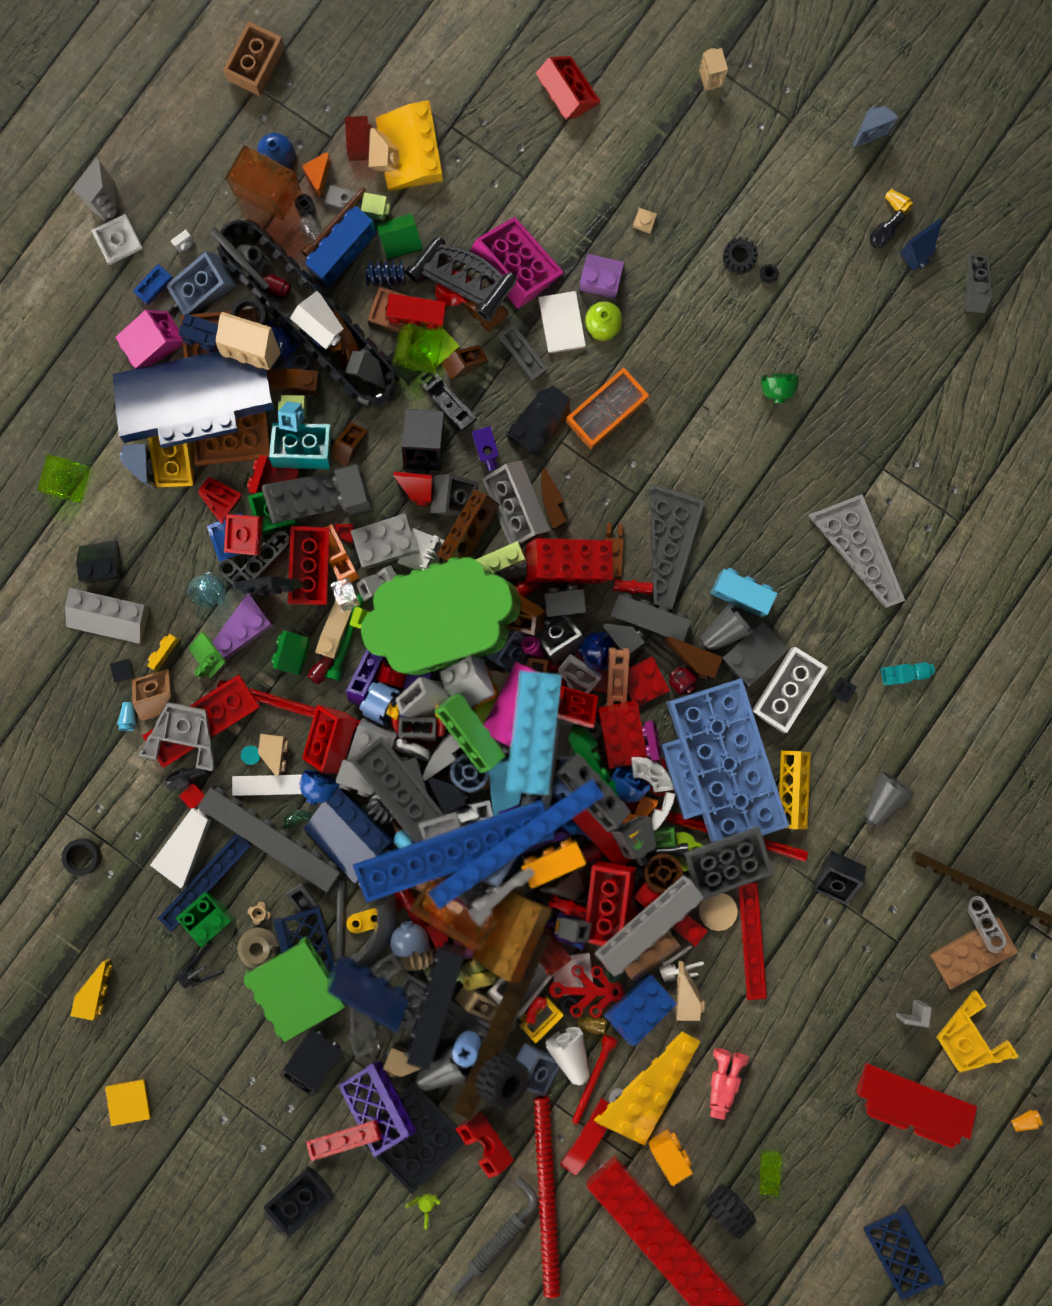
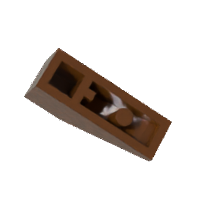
[268,369,321,396]
[664,637,723,681]

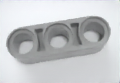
[967,896,1006,953]

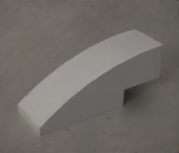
[423,733,461,781]

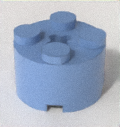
[360,682,402,727]

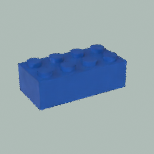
[305,206,377,289]

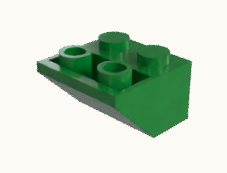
[271,630,311,676]
[176,892,235,947]

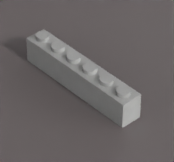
[595,875,704,976]

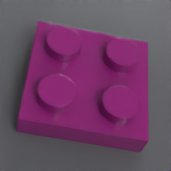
[642,720,662,761]

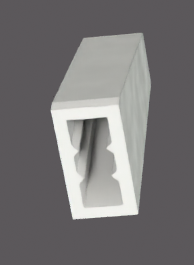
[150,808,211,888]

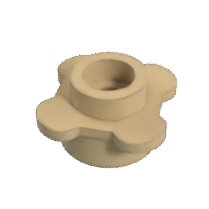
[248,902,271,925]

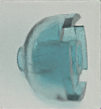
[186,572,226,607]

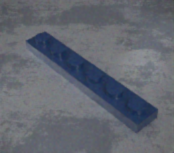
[157,833,252,932]

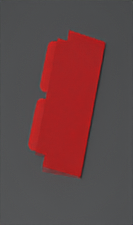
[855,1063,977,1148]

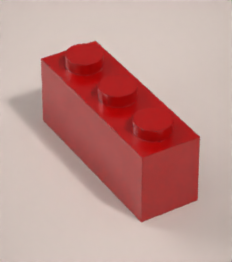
[386,293,446,331]

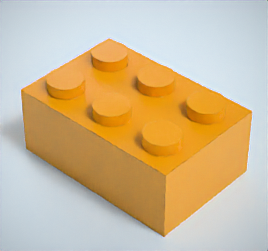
[521,838,586,889]

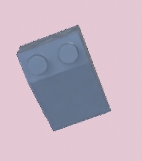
[166,251,237,316]

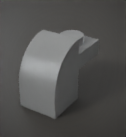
[356,565,397,601]

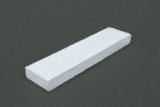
[232,775,302,796]

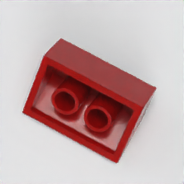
[536,56,601,119]
[302,705,357,774]

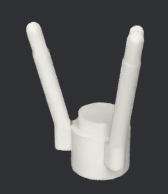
[659,945,704,982]

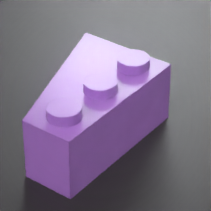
[212,594,275,659]

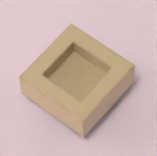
[633,208,657,233]

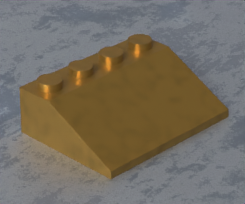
[471,889,552,983]

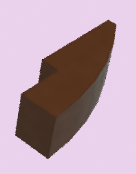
[329,310,359,371]
[541,468,567,531]

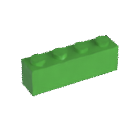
[434,693,505,773]

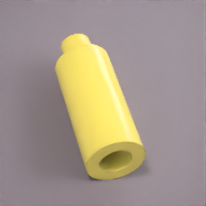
[463,971,499,991]

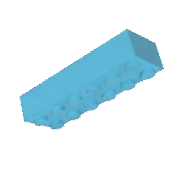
[506,671,561,795]

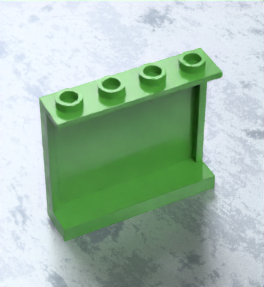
[244,936,346,1042]

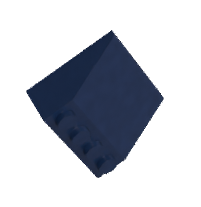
[303,786,394,884]
[327,955,409,1033]

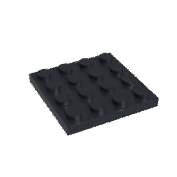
[365,1081,464,1194]

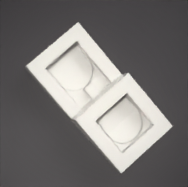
[652,791,675,830]

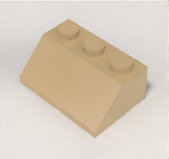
[215,312,281,370]

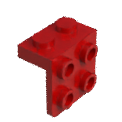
[247,455,299,495]

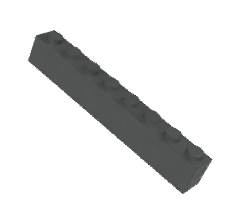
[197,786,342,892]

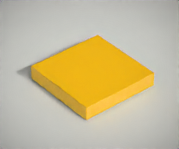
[105,1079,152,1126]

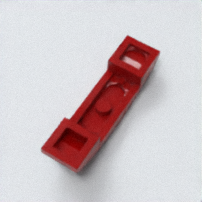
[559,1098,610,1176]

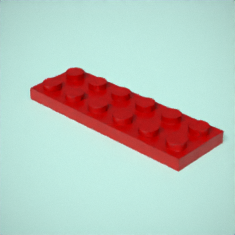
[142,674,261,768]

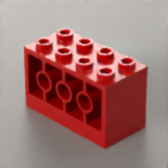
[526,538,613,584]

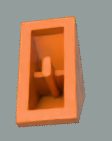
[302,153,331,196]

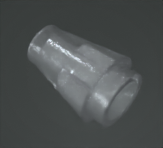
[298,214,321,242]

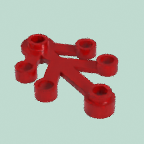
[549,965,625,1018]

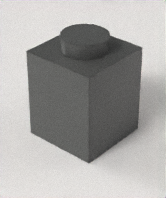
[558,917,592,943]

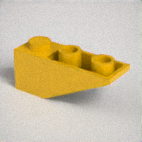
[71,959,112,1021]

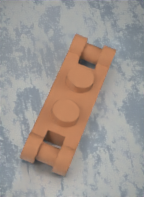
[606,648,629,706]

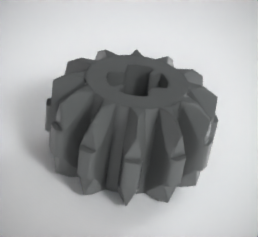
[366,794,395,825]

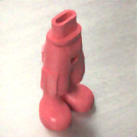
[710,1048,750,1120]

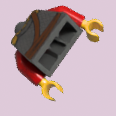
[387,703,446,742]

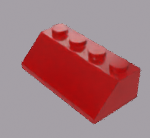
[287,526,330,606]

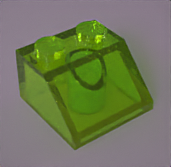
[392,323,443,373]
[37,454,91,504]

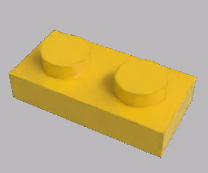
[147,634,180,671]

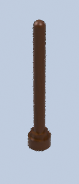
[301,188,367,258]

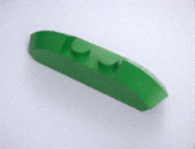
[568,723,619,807]

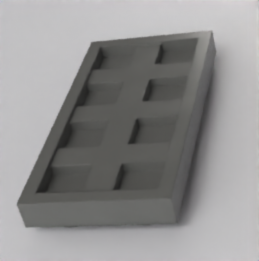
[262,473,343,524]

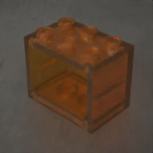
[225,145,301,221]

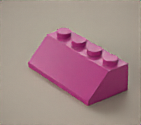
[483,662,539,747]

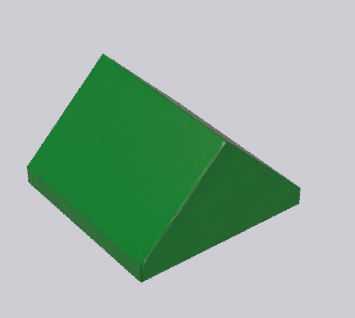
[376,213,423,260]

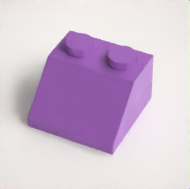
[579,254,624,299]

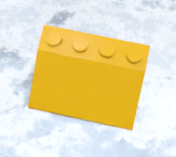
[376,100,443,191]

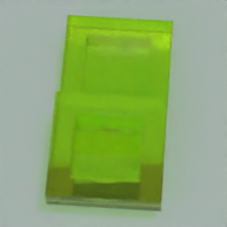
[759,1150,781,1196]

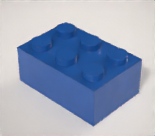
[604,974,677,1045]

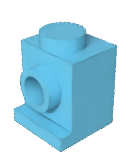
[278,401,304,432]

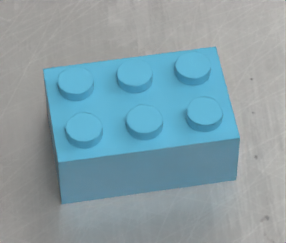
[710,568,777,618]

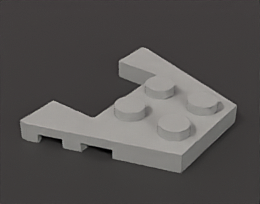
[139,702,215,771]
[468,867,535,925]

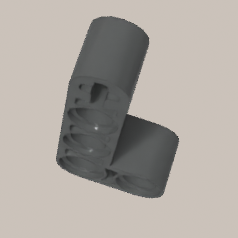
[218,531,290,591]

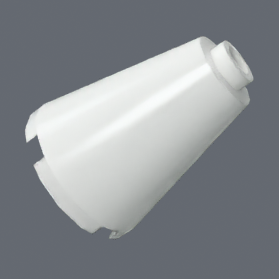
[546,1027,590,1085]

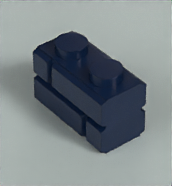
[178,314,219,352]

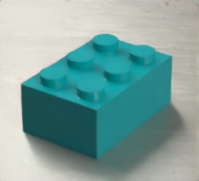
[269,423,333,469]

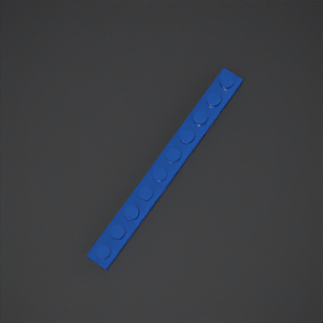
[428,778,604,909]

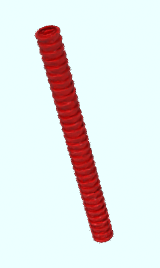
[533,1096,561,1298]

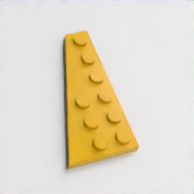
[594,1031,701,1146]

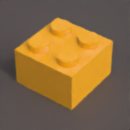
[648,1129,693,1186]

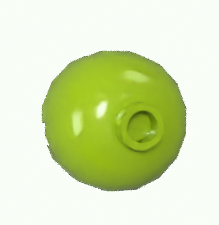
[585,301,623,341]

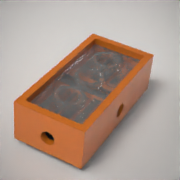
[566,367,649,450]

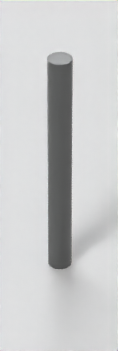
[210,227,270,291]
[335,880,345,959]

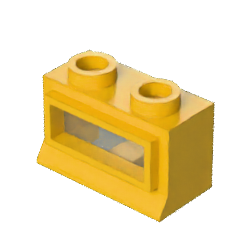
[519,996,564,1043]

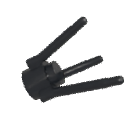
[177,942,225,988]

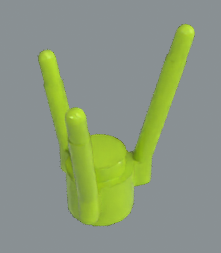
[405,1193,441,1230]

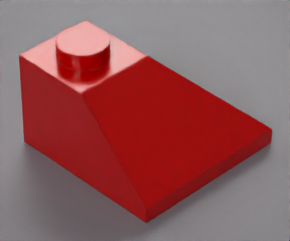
[393,472,434,507]

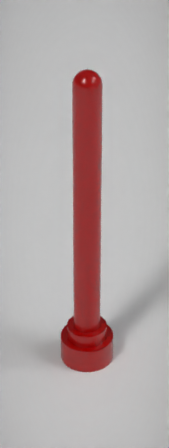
[572,1034,618,1125]

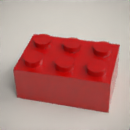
[598,701,647,769]

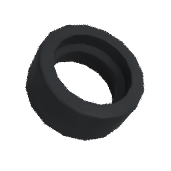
[230,297,268,326]
[61,838,102,876]

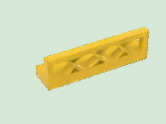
[779,751,811,829]

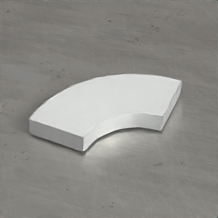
[631,757,674,792]

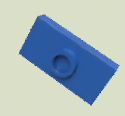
[133,264,173,305]

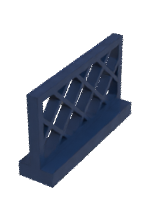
[273,907,334,971]
[863,1205,945,1300]

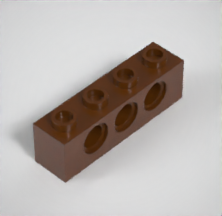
[436,489,500,563]

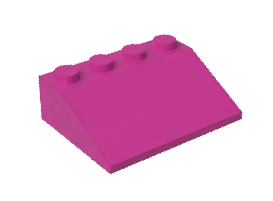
[470,217,564,309]

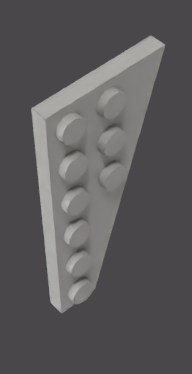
[808,494,905,608]

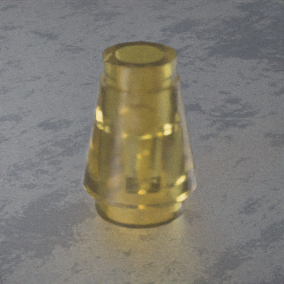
[577,1016,606,1036]

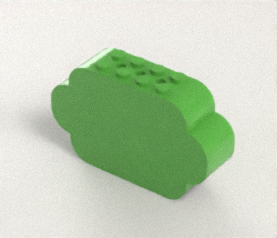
[361,557,521,676]

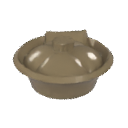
[238,928,280,969]

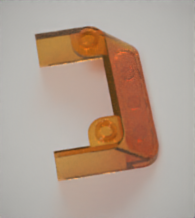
[409,880,497,953]

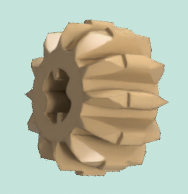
[400,946,433,971]

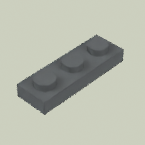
[499,324,548,382]

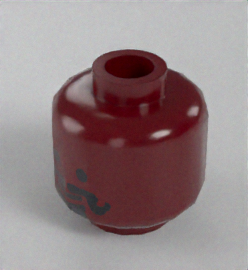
[669,667,697,696]

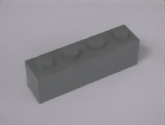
[610,593,691,642]

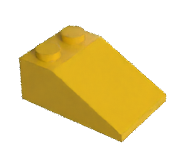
[148,436,194,487]

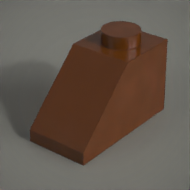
[442,345,489,379]
[330,422,368,466]

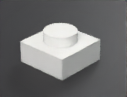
[170,230,194,253]

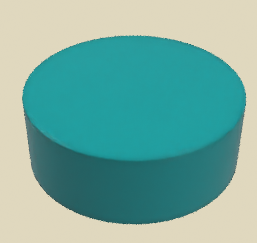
[241,746,261,765]

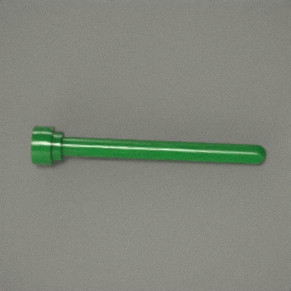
[326,592,363,681]

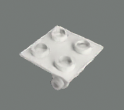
[397,528,445,570]

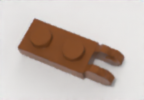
[604,523,624,577]

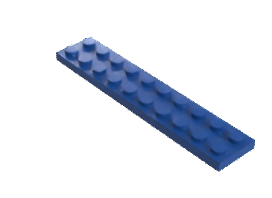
[353,800,555,902]

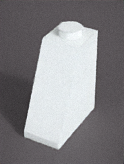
[290,291,343,349]

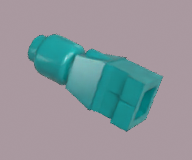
[880,662,935,686]

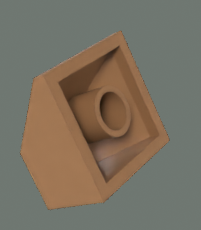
[132,669,171,721]

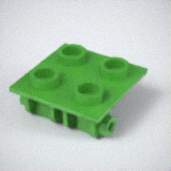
[188,631,225,679]

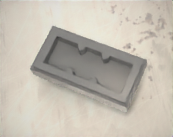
[325,185,363,210]
[418,812,461,840]

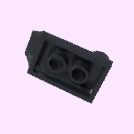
[506,386,571,458]
[263,1166,334,1237]

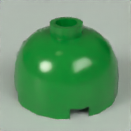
[761,374,799,403]

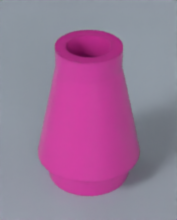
[521,636,545,659]

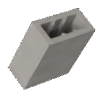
[395,677,450,718]

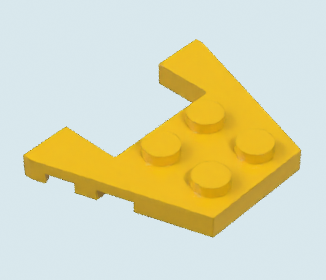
[936,990,1019,1072]

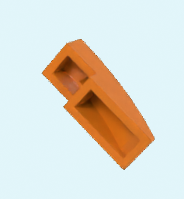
[325,524,359,586]

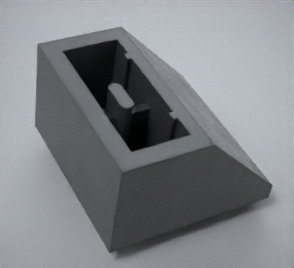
[542,583,586,617]

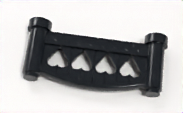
[405,236,517,322]

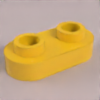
[347,908,377,934]

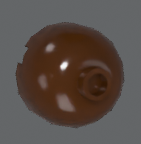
[643,854,683,893]

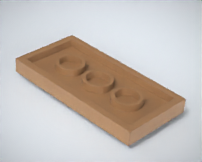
[930,917,1018,990]

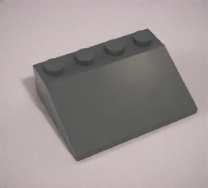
[684,826,773,901]

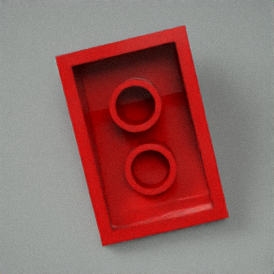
[557,685,598,728]

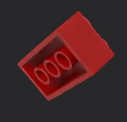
[586,861,636,946]

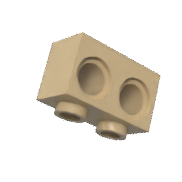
[699,48,728,91]

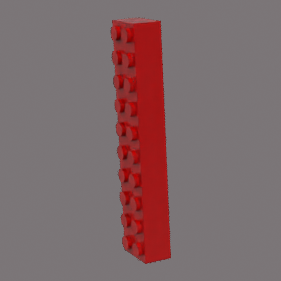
[586,1155,747,1306]

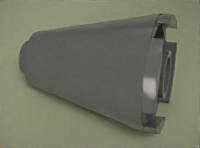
[699,602,754,653]
[864,772,915,827]
[416,1043,471,1091]

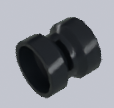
[295,194,316,219]

